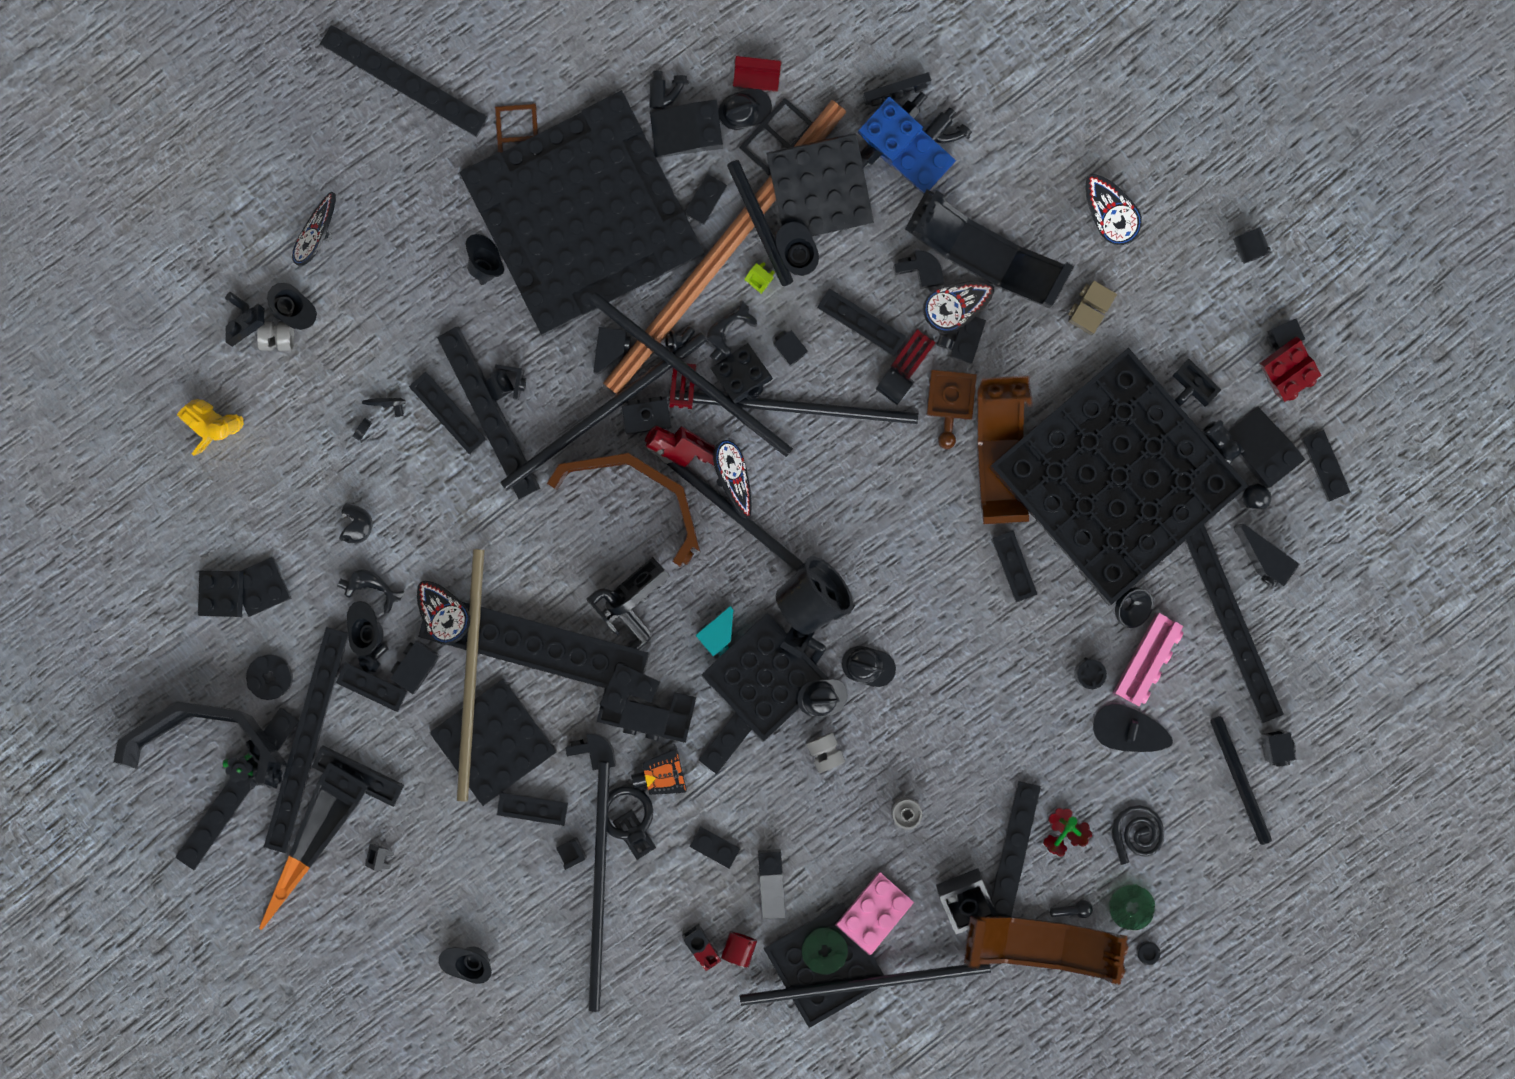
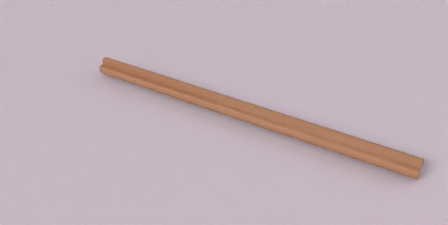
[603,100,846,394]

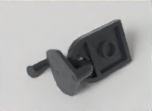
[586,557,670,650]

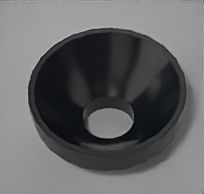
[1115,587,1153,628]

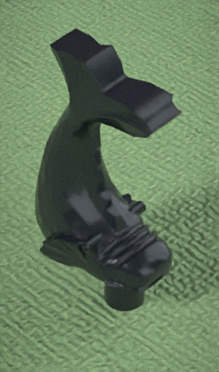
[707,300,757,361]
[337,569,405,614]

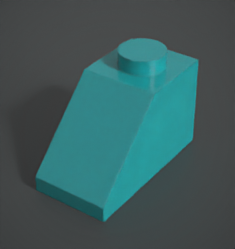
[695,606,734,656]

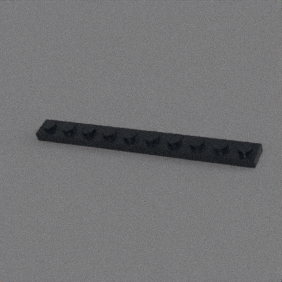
[1185,525,1284,723]
[264,627,348,853]

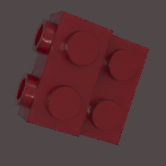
[1260,336,1322,402]

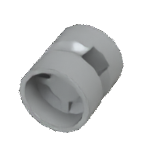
[257,321,294,351]
[806,732,846,773]
[891,797,922,829]

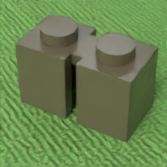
[1068,281,1117,336]

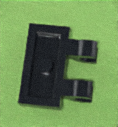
[937,317,986,364]

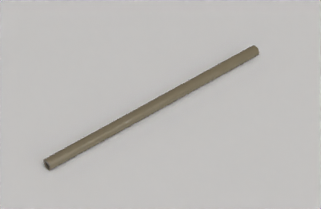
[457,549,485,801]

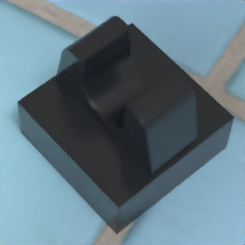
[365,844,394,872]

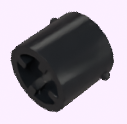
[1233,227,1271,264]
[876,366,914,405]
[1074,657,1107,690]

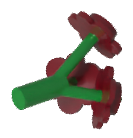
[1043,808,1092,857]

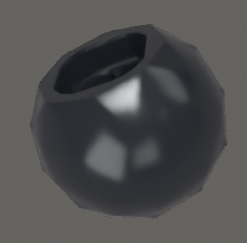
[1242,483,1272,509]

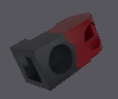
[682,924,722,971]

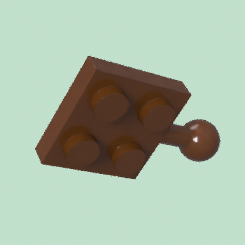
[926,370,977,449]

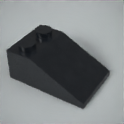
[650,99,723,158]
[1228,407,1306,488]
[1234,524,1300,588]

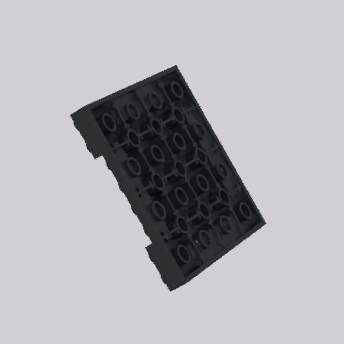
[459,90,705,336]
[989,347,1248,606]

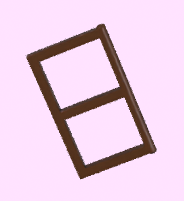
[495,103,538,153]

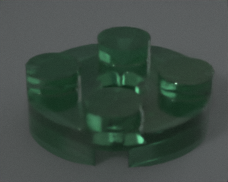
[1109,884,1155,930]
[802,927,848,974]

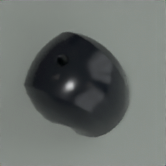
[339,504,373,544]

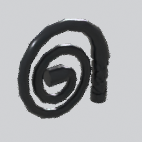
[1112,805,1164,865]

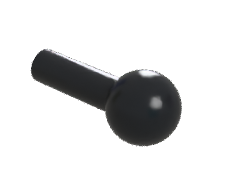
[1050,900,1093,918]

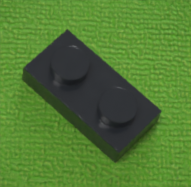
[685,174,727,225]
[690,826,741,869]

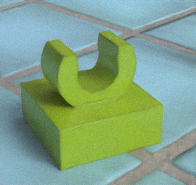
[744,262,775,294]

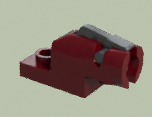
[645,425,715,467]

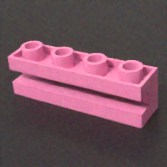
[1113,613,1184,706]

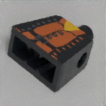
[631,749,687,795]

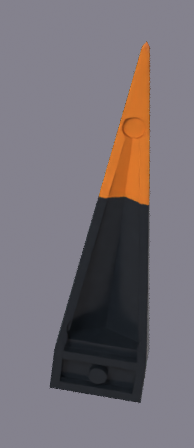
[259,762,370,930]

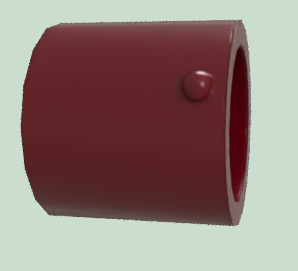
[721,931,757,967]

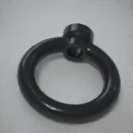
[607,786,653,846]

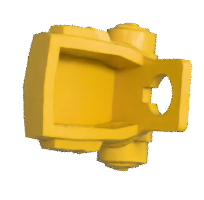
[177,399,244,456]

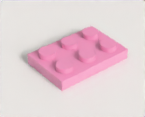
[835,872,914,955]

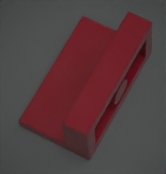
[733,56,781,92]

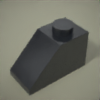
[593,327,631,375]

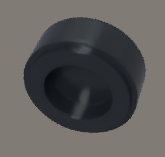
[352,418,372,441]
[1137,941,1160,965]

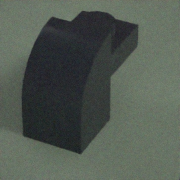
[893,250,944,289]
[565,733,616,770]

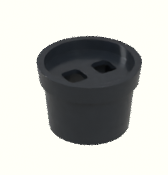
[775,556,853,635]

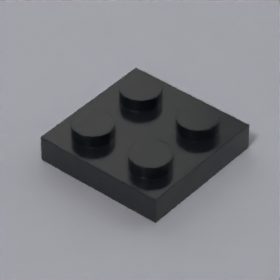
[241,557,292,617]
[198,570,243,617]

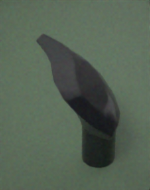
[362,398,406,417]

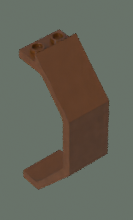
[977,376,1032,524]
[547,453,701,567]
[964,916,1128,985]

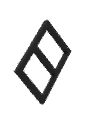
[739,98,813,176]

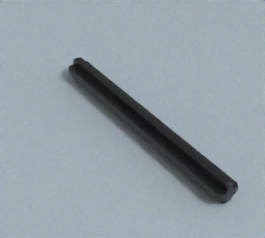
[727,160,793,286]
[1210,716,1272,845]

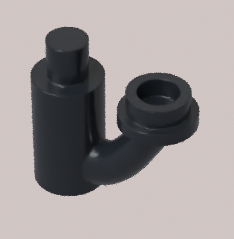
[649,71,689,109]
[924,107,972,143]

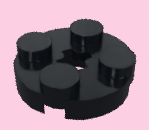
[246,654,293,700]

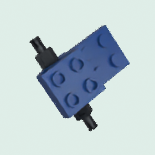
[858,91,956,194]

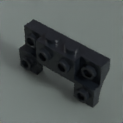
[596,688,697,743]

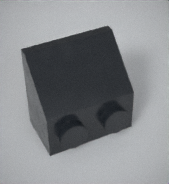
[936,868,998,934]

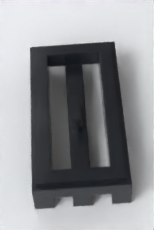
[613,809,656,860]

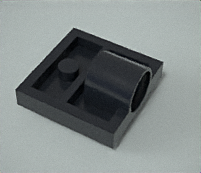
[710,343,773,404]

